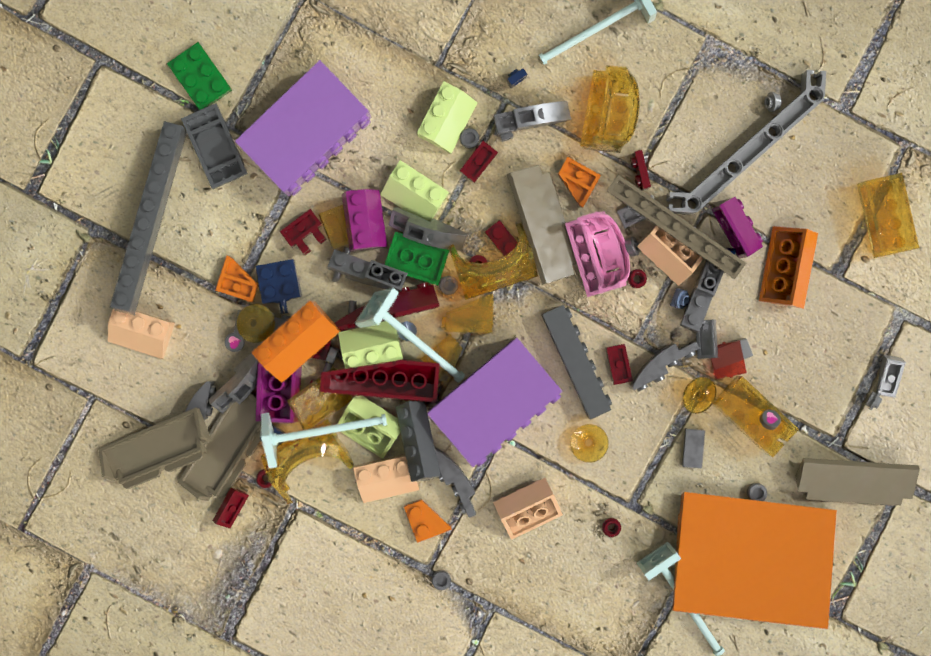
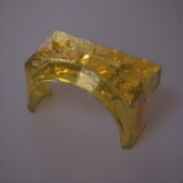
[580,65,640,153]
[448,223,538,300]
[261,417,354,504]

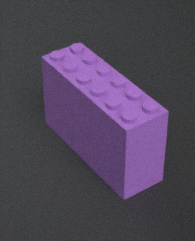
[235,60,371,197]
[427,337,563,467]

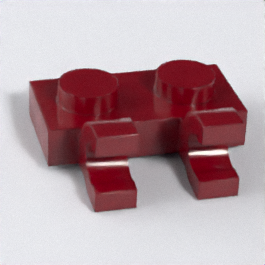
[280,209,327,256]

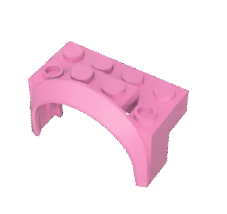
[565,212,630,297]

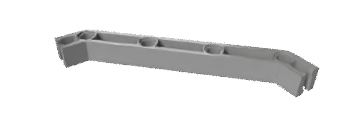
[666,70,826,214]

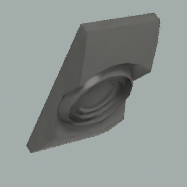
[181,103,248,189]

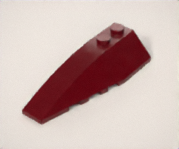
[334,282,440,331]
[320,360,440,402]

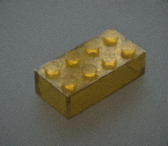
[857,173,919,258]
[711,376,799,458]

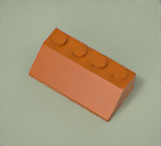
[759,226,818,309]
[251,300,341,383]

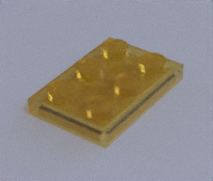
[287,368,352,430]

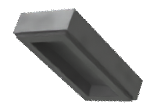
[696,319,718,359]
[682,428,705,469]

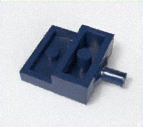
[256,259,302,314]

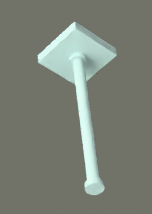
[539,0,657,65]
[355,288,465,383]
[261,413,387,468]
[637,542,725,656]

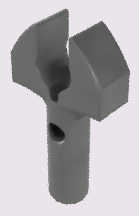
[320,346,339,380]

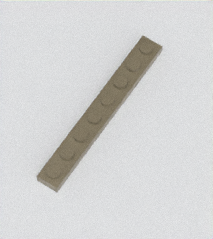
[607,175,746,279]

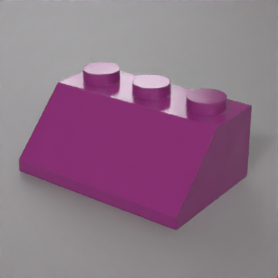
[342,189,388,251]
[711,197,763,259]
[255,363,302,423]

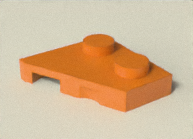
[558,157,601,208]
[215,256,259,302]
[404,499,452,543]

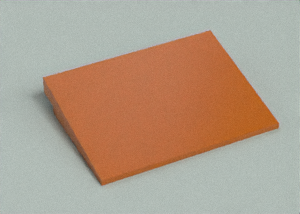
[672,492,837,629]

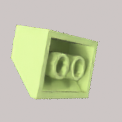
[417,81,478,154]
[380,160,449,221]
[338,321,403,369]
[337,395,401,459]

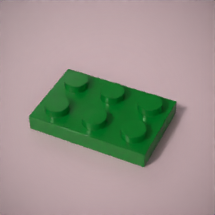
[167,42,232,110]
[384,232,450,286]

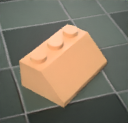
[637,225,703,286]
[108,310,175,359]
[353,454,419,503]
[493,478,563,540]

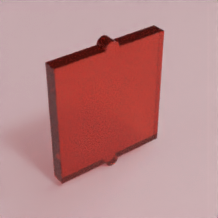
[711,340,747,379]

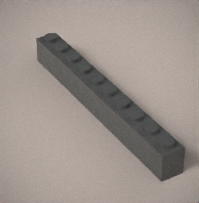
[110,121,187,316]

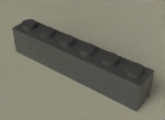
[541,305,612,420]

